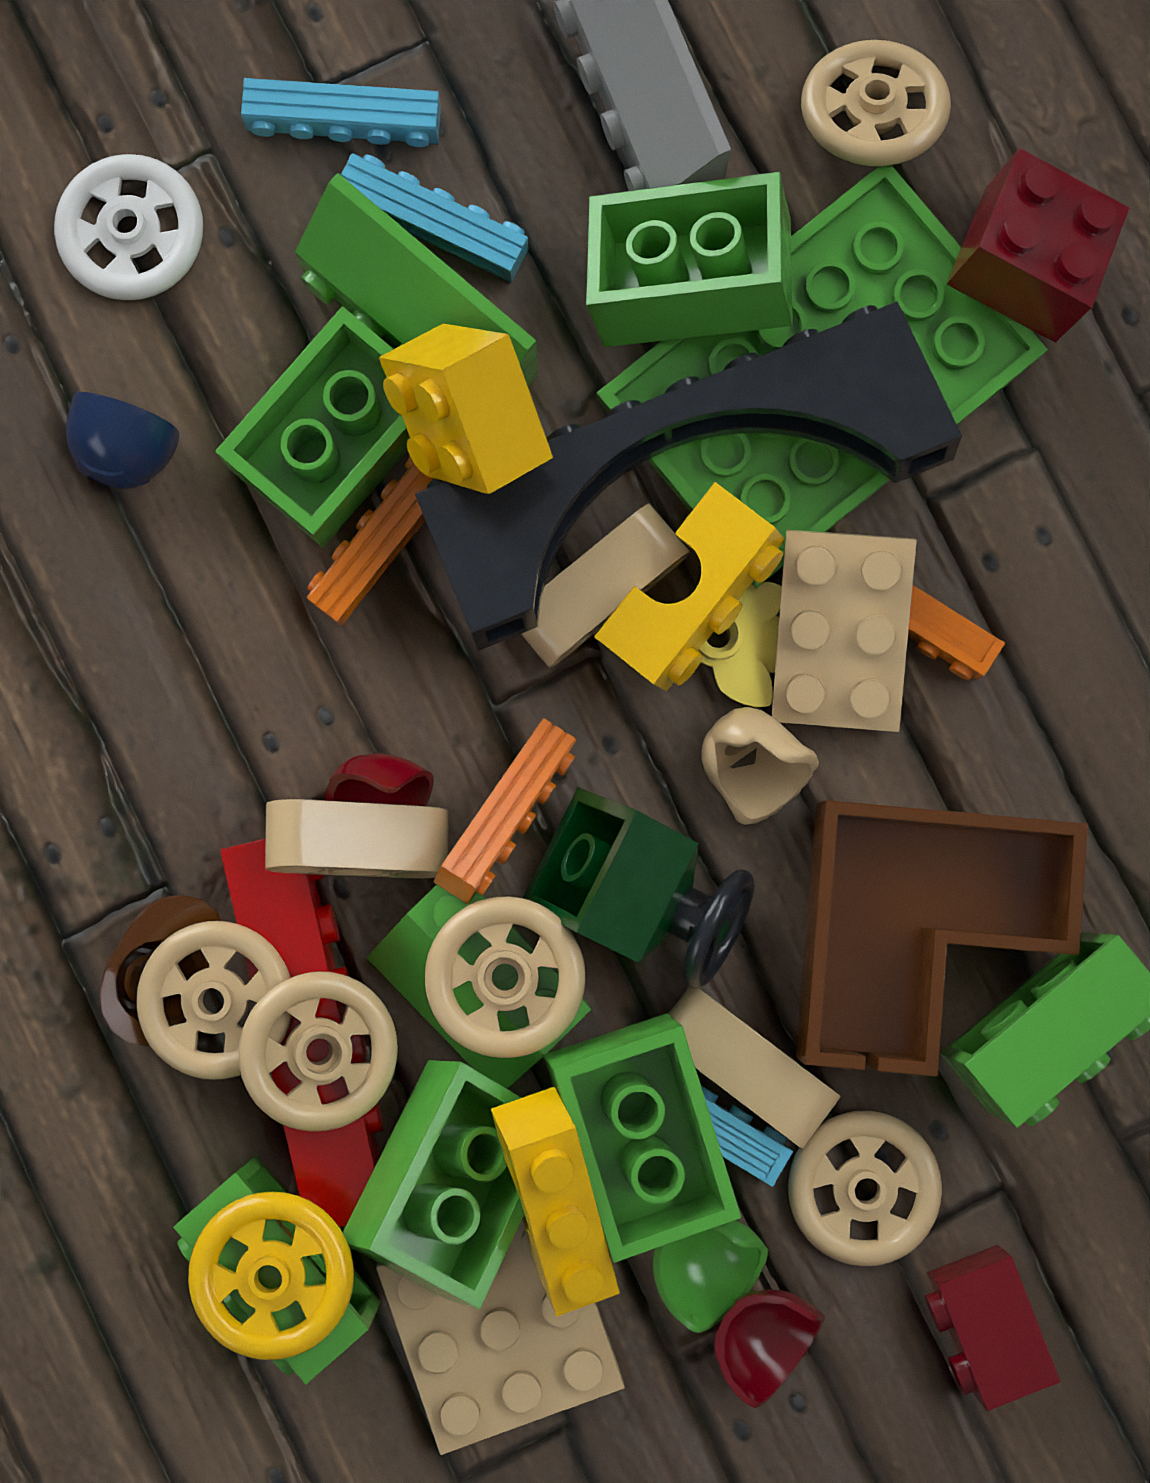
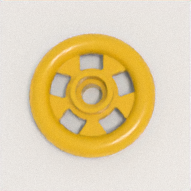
[188,1192,354,1360]

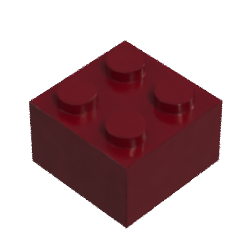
[946,148,1130,343]

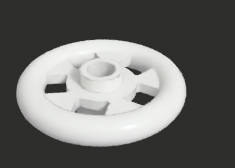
[54,154,203,300]

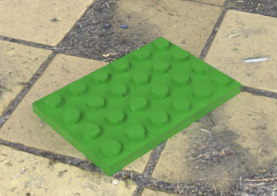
[596,165,1048,589]

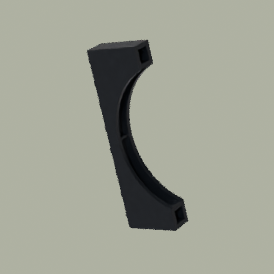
[415,301,962,651]

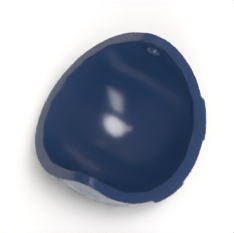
[66,392,179,489]

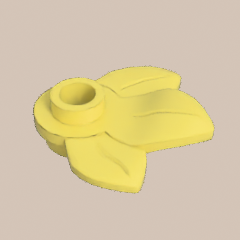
[698,582,782,708]

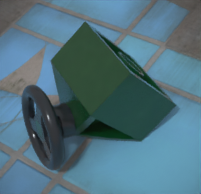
[523,787,755,989]

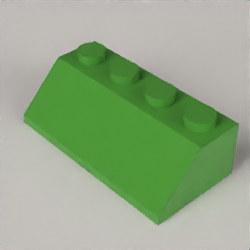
[295,173,538,386]

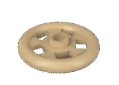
[801,40,951,166]
[425,896,585,1058]
[137,921,292,1080]
[239,972,398,1131]
[788,1111,942,1266]

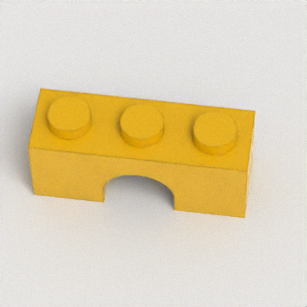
[595,482,785,691]
[491,1087,620,1317]

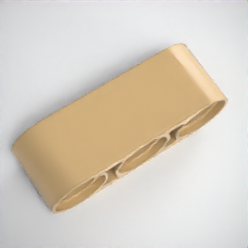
[521,503,690,668]
[265,799,448,879]
[669,987,841,1149]

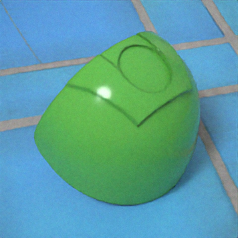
[653,1220,768,1333]

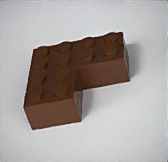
[796,800,1088,1076]

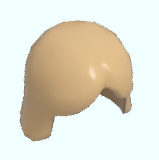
[701,707,819,825]

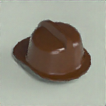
[99,894,221,1047]

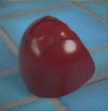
[325,753,434,807]
[714,1289,825,1408]

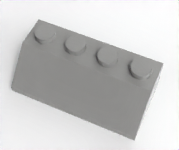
[553,0,731,191]

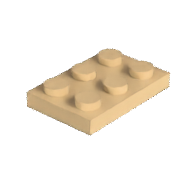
[771,530,917,732]

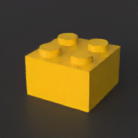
[379,324,553,494]

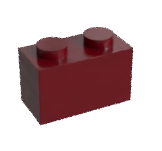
[924,1245,1061,1411]

